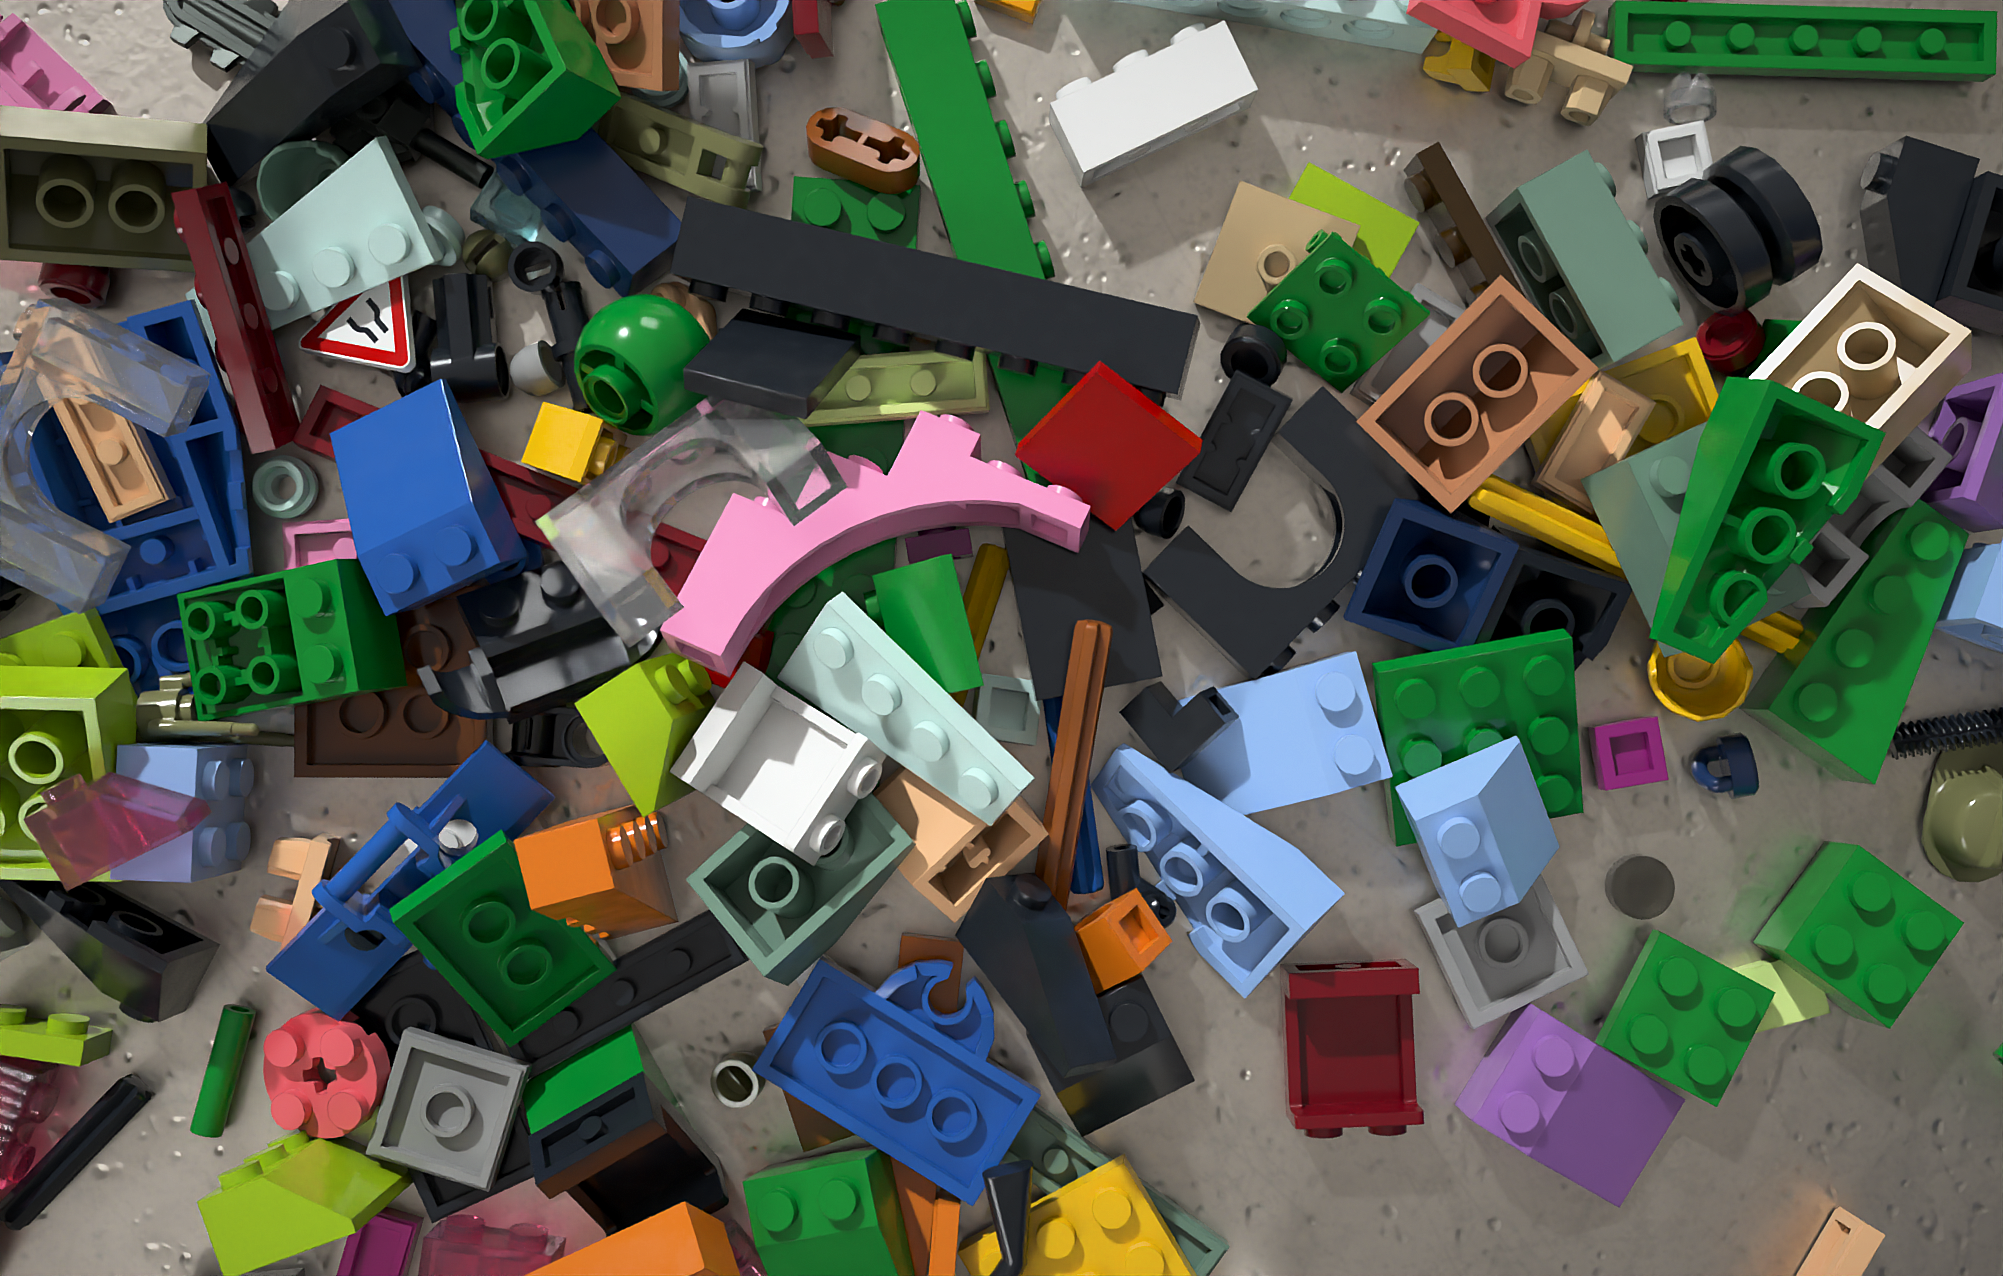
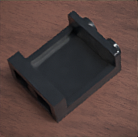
[528,1071,729,1237]

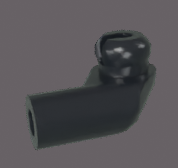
[390,309,437,398]
[1106,844,1177,929]

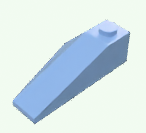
[1090,743,1345,998]

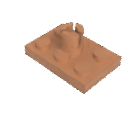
[567,0,680,91]

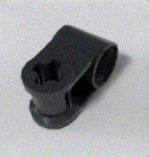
[504,703,611,768]

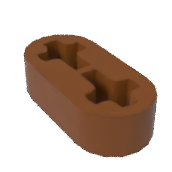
[806,107,920,194]

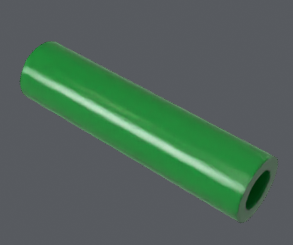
[190,1004,256,1138]

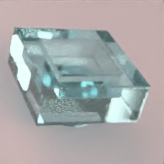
[470,169,544,246]

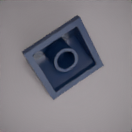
[1343,498,1519,652]

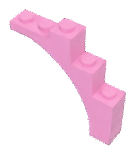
[660,410,1091,677]

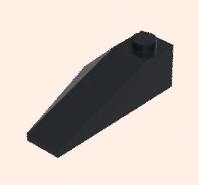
[203,0,423,188]
[1474,525,1632,672]
[0,880,220,1023]

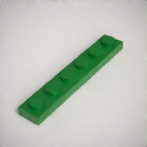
[1607,0,1997,82]

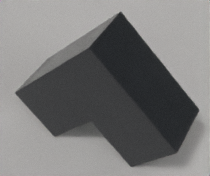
[1119,681,1239,773]

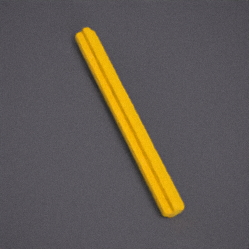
[1467,474,1804,653]

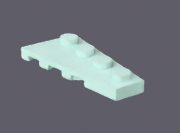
[185,136,444,354]
[777,591,1035,826]

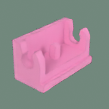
[0,13,111,114]

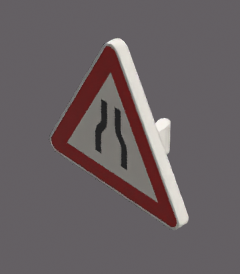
[298,274,416,373]

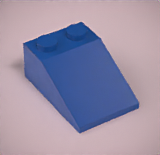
[330,379,529,616]

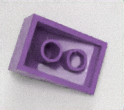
[1455,1003,1685,1208]

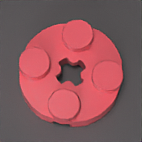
[263,1007,391,1139]

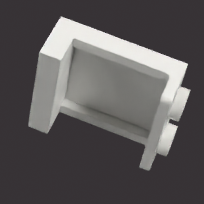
[669,662,887,866]

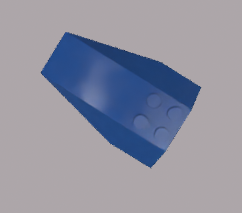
[0,299,254,698]

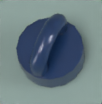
[1691,732,1759,799]

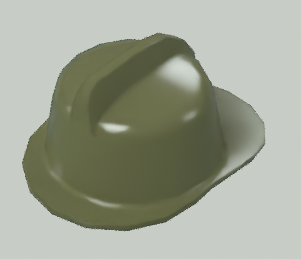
[1921,739,2003,882]

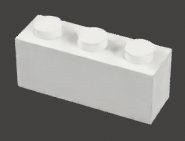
[1049,20,1258,188]

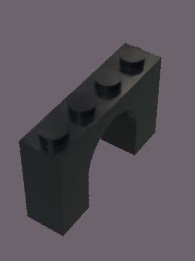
[1142,386,1432,680]

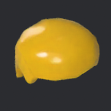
[1646,638,1753,722]

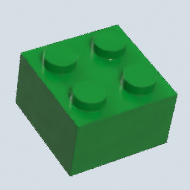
[1753,841,1964,1029]

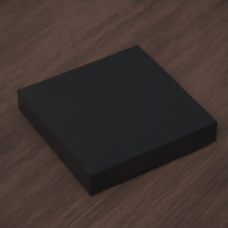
[683,308,861,419]

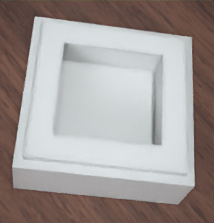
[1635,120,1713,199]

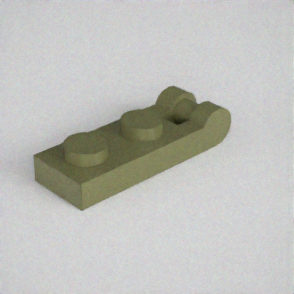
[597,91,764,210]

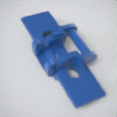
[266,740,555,1022]

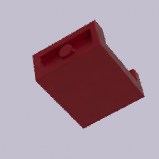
[1280,959,1424,1139]

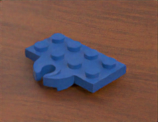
[752,956,1041,1207]

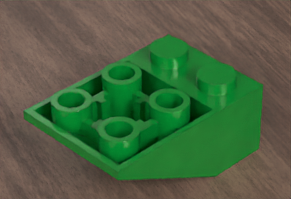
[177,559,408,721]

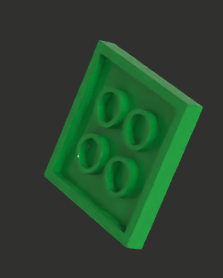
[1372,628,1584,847]

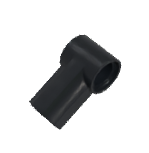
[430,273,510,404]

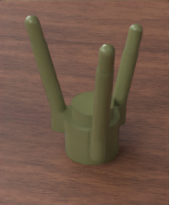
[136,672,294,747]

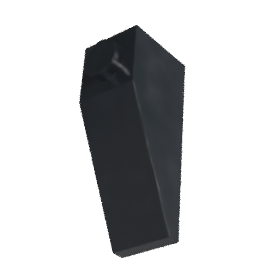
[1859,135,1980,308]
[955,872,1117,1078]

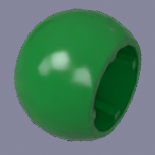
[574,294,710,437]

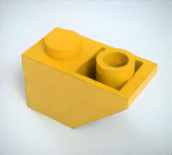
[521,402,631,494]

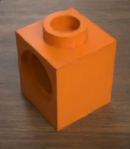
[1073,888,1172,995]

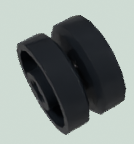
[1653,146,1823,317]

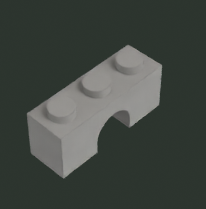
[1791,426,1953,609]

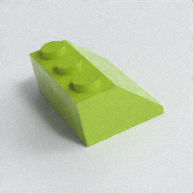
[197,1130,414,1276]

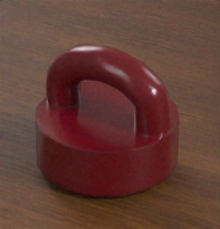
[37,263,111,308]
[1695,309,1766,379]

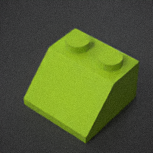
[574,653,716,818]

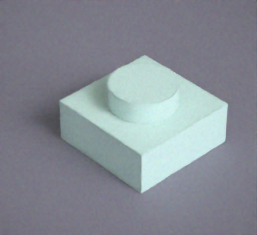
[971,673,1042,746]

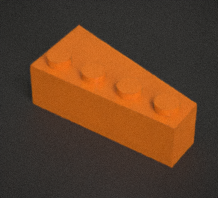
[514,804,679,941]

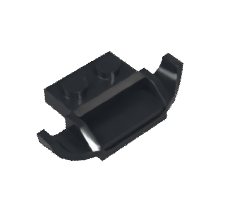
[417,557,675,725]

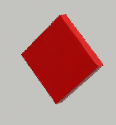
[1015,361,1203,531]

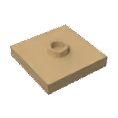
[1193,181,1360,325]

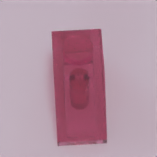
[23,772,212,891]

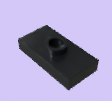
[1176,369,1293,513]

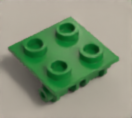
[1247,229,1430,393]

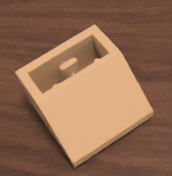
[873,765,1049,923]

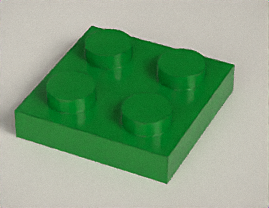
[1595,929,1776,1107]

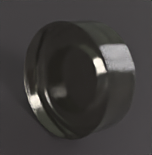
[1605,854,1675,920]

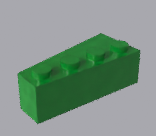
[1739,499,1969,785]

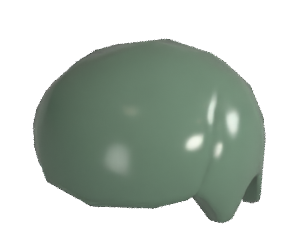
[256,140,350,223]

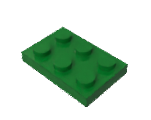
[389,829,617,1048]

